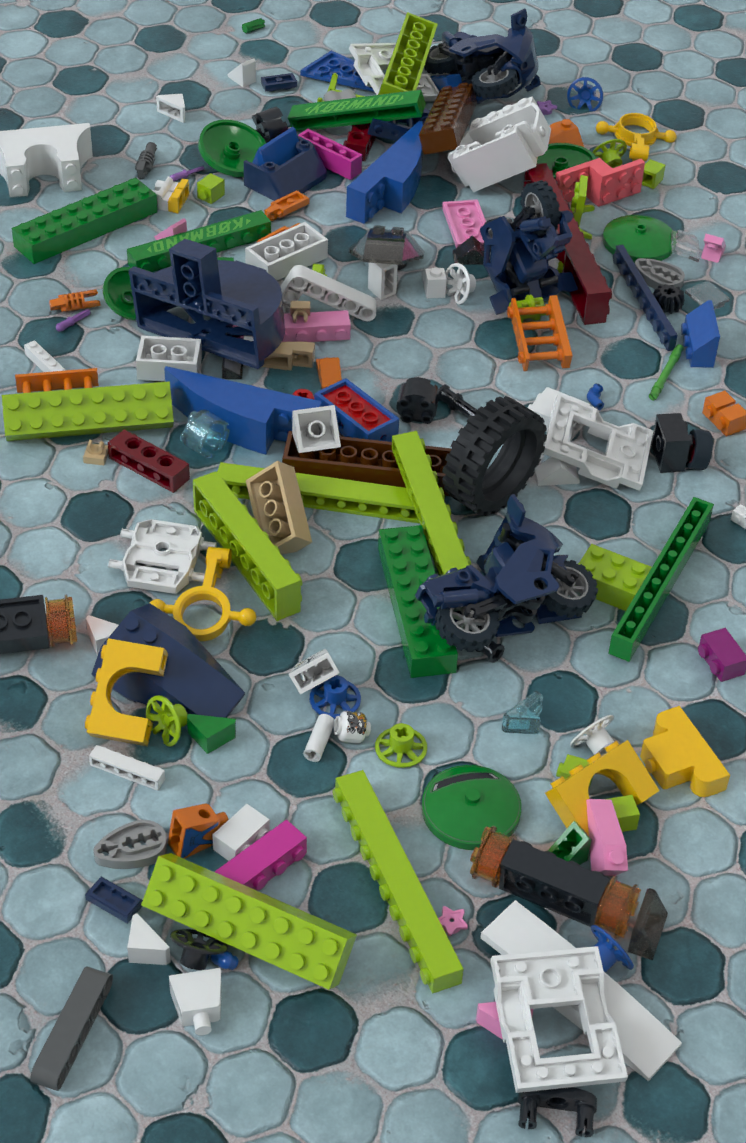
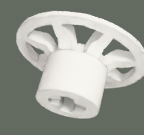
[445,263,476,304]
[570,715,614,754]

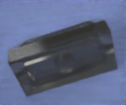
[628,888,668,960]

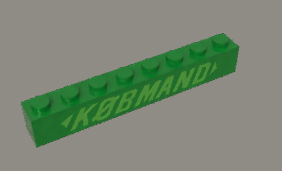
[288,90,426,132]
[127,210,271,272]

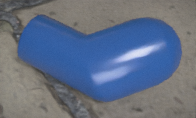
[587,383,604,410]
[211,944,239,970]

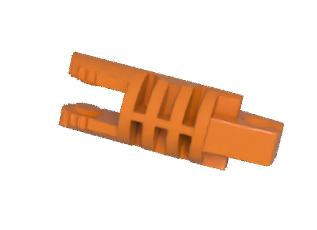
[49,289,101,312]

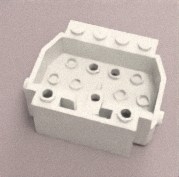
[448,96,551,192]

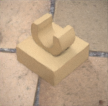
[290,301,310,323]
[83,440,108,466]

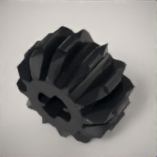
[653,284,685,314]

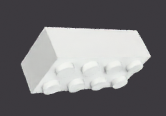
[245,222,328,280]

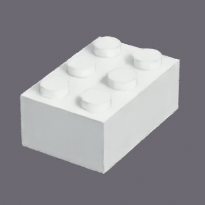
[136,336,202,381]

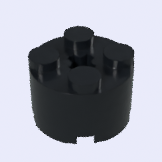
[252,107,288,143]

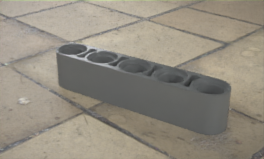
[30,966,113,1091]

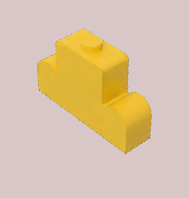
[640,706,730,797]

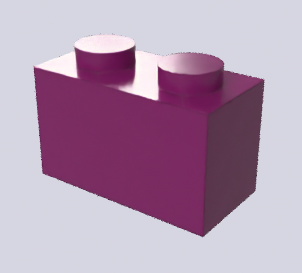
[698,627,746,682]

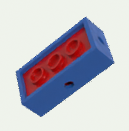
[314,378,400,442]

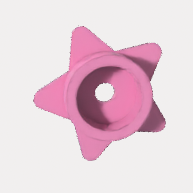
[438,906,468,936]

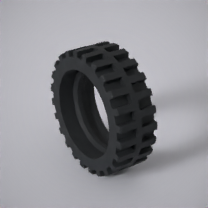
[442,396,547,516]

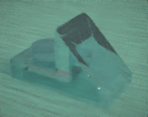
[502,690,543,734]

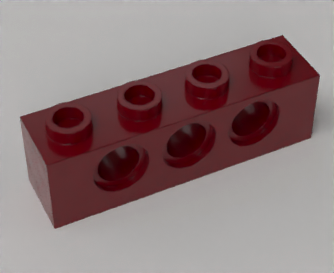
[343,123,377,161]
[107,429,190,493]

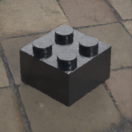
[651,413,693,473]

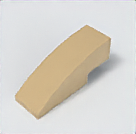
[262,342,315,370]

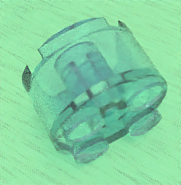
[180,410,230,458]

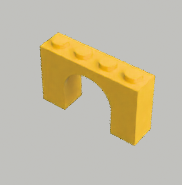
[85,638,168,747]
[545,740,660,836]

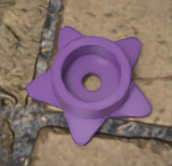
[537,100,557,115]

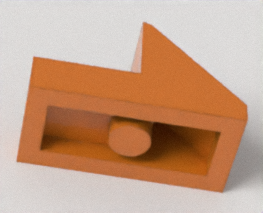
[316,357,342,389]

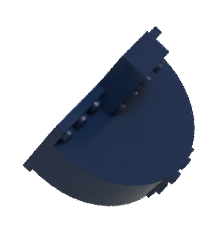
[129,239,285,369]

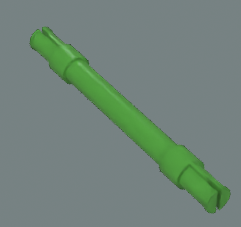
[649,344,684,400]

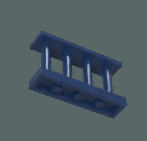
[368,109,430,141]

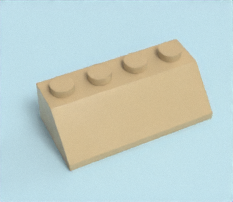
[246,461,312,554]

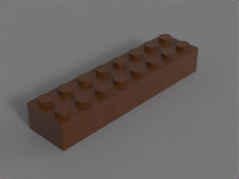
[419,83,477,155]
[282,431,452,496]

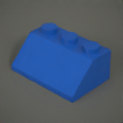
[252,127,300,167]
[681,300,720,368]

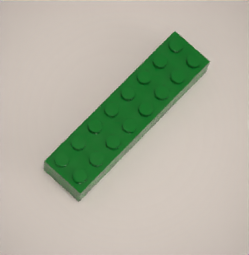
[12,178,157,264]
[378,525,458,678]

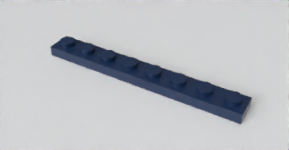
[613,245,678,351]

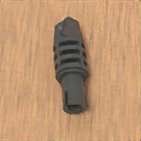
[135,142,157,179]

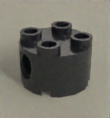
[396,377,440,424]

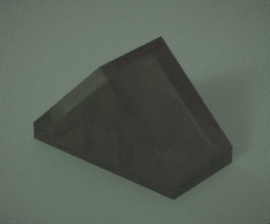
[453,235,490,265]

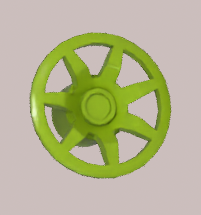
[592,139,627,168]
[146,695,187,747]
[375,723,427,768]

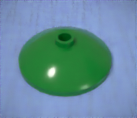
[103,267,136,320]

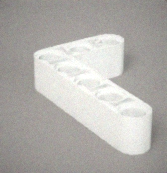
[280,265,376,321]

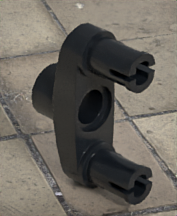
[518,1087,597,1137]

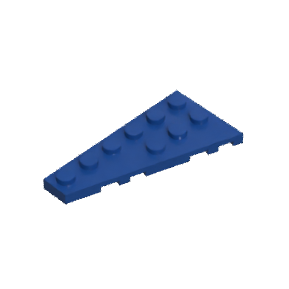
[300,50,385,92]

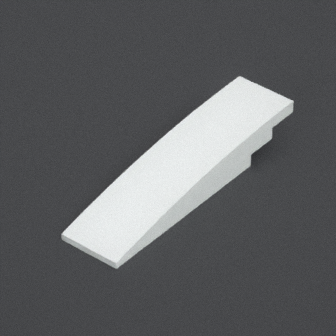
[481,900,682,1081]

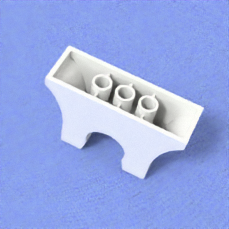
[0,123,93,197]

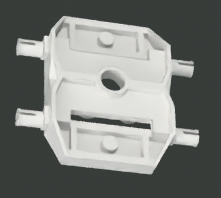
[108,519,217,594]

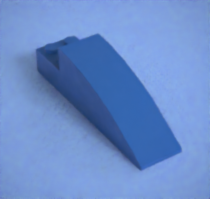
[346,121,423,224]
[164,366,322,455]

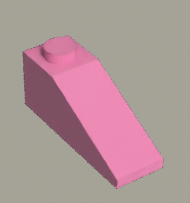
[586,799,628,876]

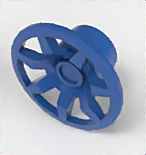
[567,77,603,111]
[309,675,361,719]
[591,925,634,973]

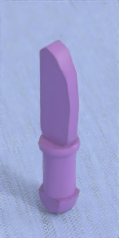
[170,166,205,181]
[56,309,91,332]

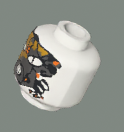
[334,711,371,744]

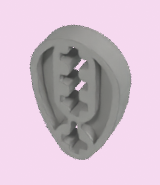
[635,258,685,289]
[93,820,167,869]

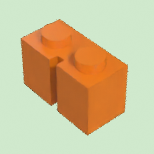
[702,390,746,436]

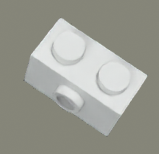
[368,252,398,300]

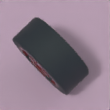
[686,429,713,470]

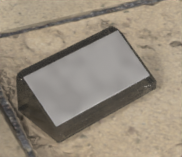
[222,358,243,379]

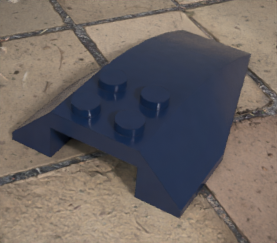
[91,603,245,718]

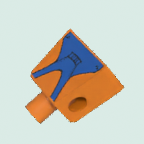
[168,803,229,859]

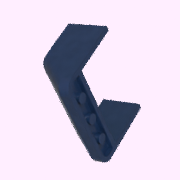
[244,136,327,201]

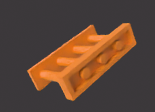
[507,295,573,371]
[15,368,99,393]

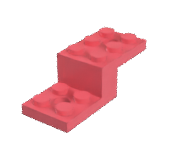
[555,158,645,207]

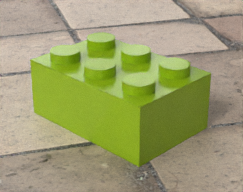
[574,544,652,611]

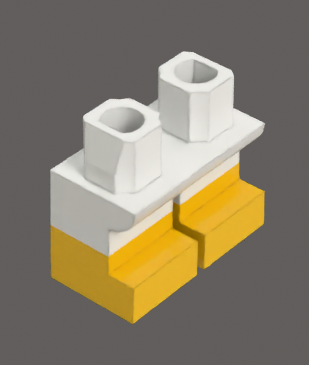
[152,176,189,213]

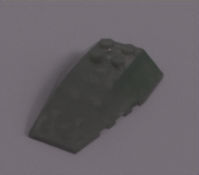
[349,225,425,265]

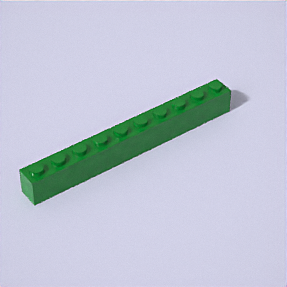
[608,497,714,662]

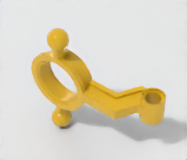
[596,113,677,161]
[150,547,257,641]

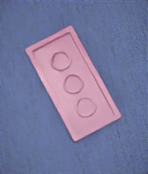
[442,199,486,250]

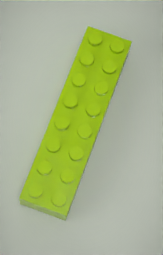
[378,12,438,95]
[1,381,174,441]
[193,471,303,621]
[141,853,357,990]

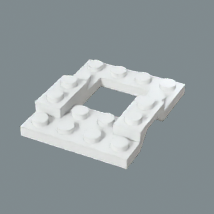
[349,43,439,102]
[542,394,653,491]
[490,946,628,1093]

